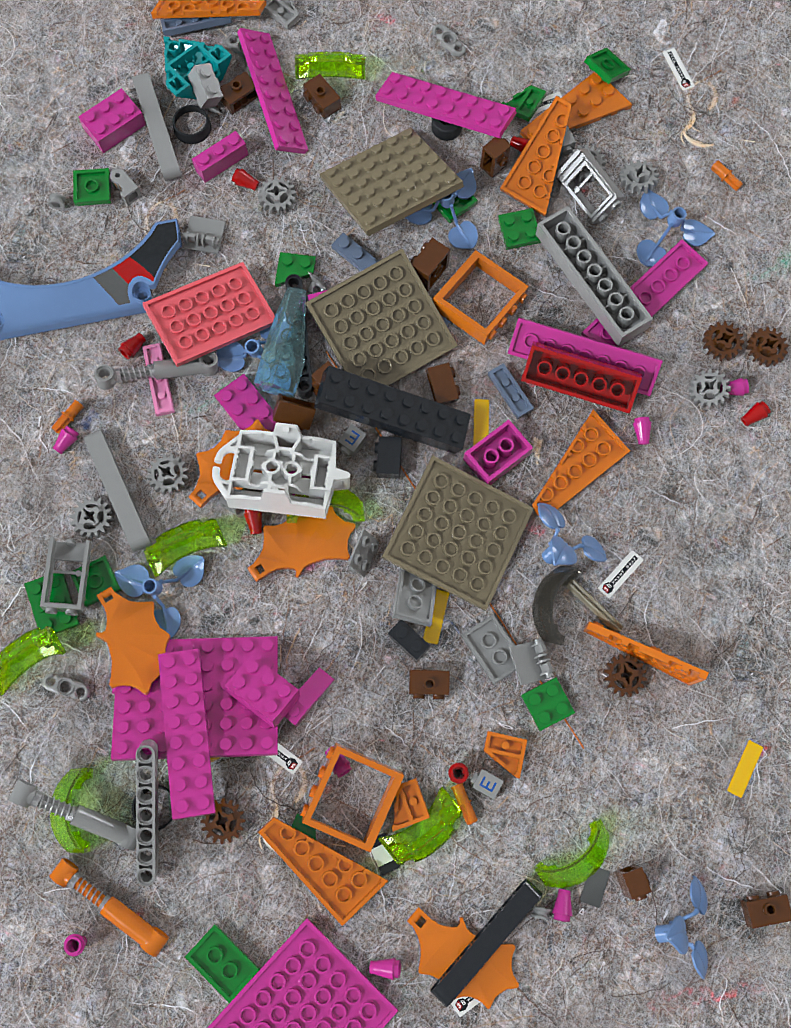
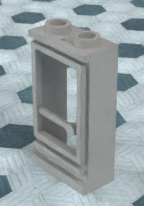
[555,149,625,223]
[40,537,92,616]

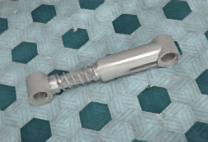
[94,352,219,390]
[8,779,136,851]

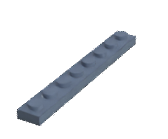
[331,233,452,327]

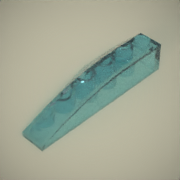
[254,287,306,398]

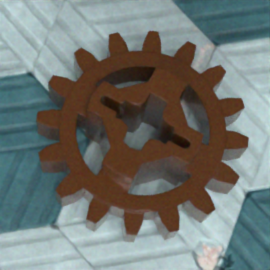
[702,321,744,362]
[746,327,789,367]
[603,654,647,697]
[200,798,246,844]

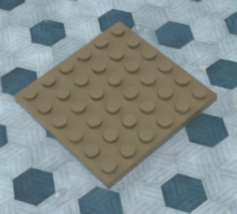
[319,128,464,237]
[305,248,458,386]
[381,455,534,611]

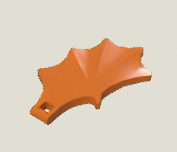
[189,419,276,508]
[247,504,356,582]
[96,587,170,695]
[407,907,519,1009]

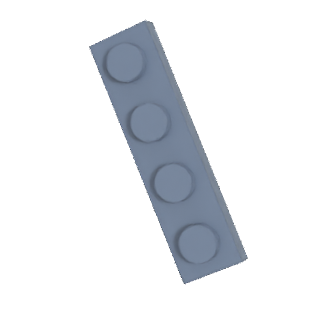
[161,16,232,37]

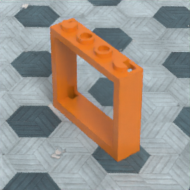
[433,250,529,345]
[300,743,404,852]

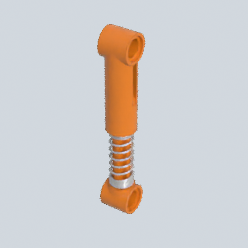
[49,858,169,957]

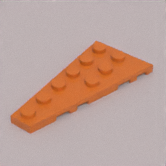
[151,0,267,19]
[520,72,632,139]
[500,96,572,216]
[531,409,630,517]
[583,621,709,686]
[258,817,388,926]

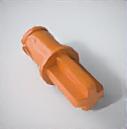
[711,160,743,191]
[52,400,84,434]
[451,783,477,825]

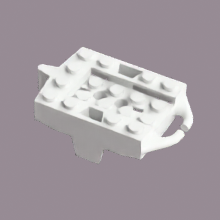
[212,423,350,519]

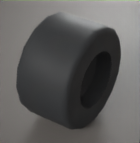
[431,118,462,141]

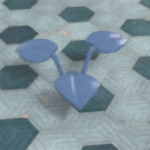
[405,168,478,249]
[636,189,715,267]
[215,312,290,395]
[537,503,607,566]
[115,555,205,639]
[655,876,708,979]

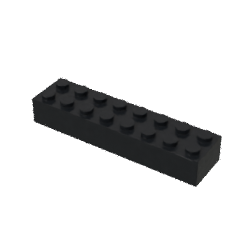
[314,366,471,454]

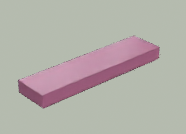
[142,343,175,417]

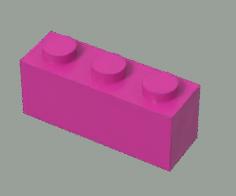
[192,131,248,183]

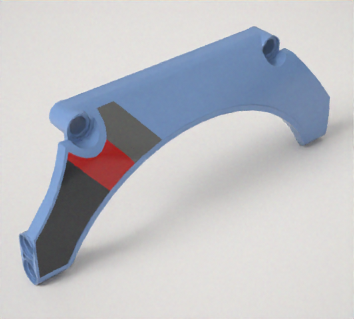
[0,218,182,341]

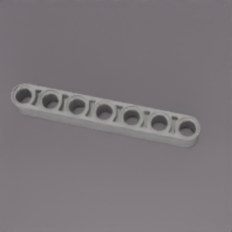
[132,72,182,181]
[83,429,152,552]
[136,739,159,886]

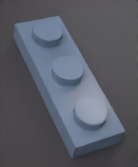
[487,363,534,420]

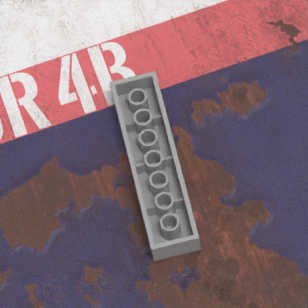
[536,206,653,347]

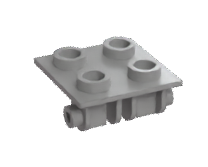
[182,216,226,254]
[348,529,379,577]
[509,638,555,685]

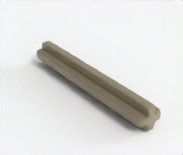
[561,574,623,633]

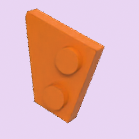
[483,731,527,779]
[392,778,431,832]

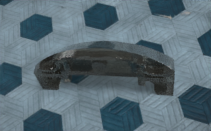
[532,566,580,646]

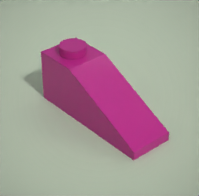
[285,667,335,727]

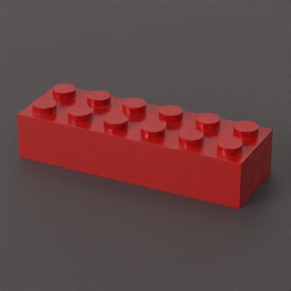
[521,341,642,414]

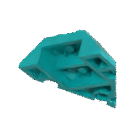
[163,36,232,99]

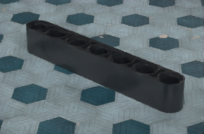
[285,274,313,399]
[430,878,543,1007]

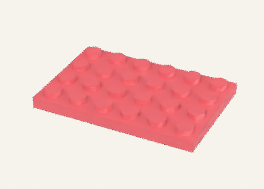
[143,262,278,367]

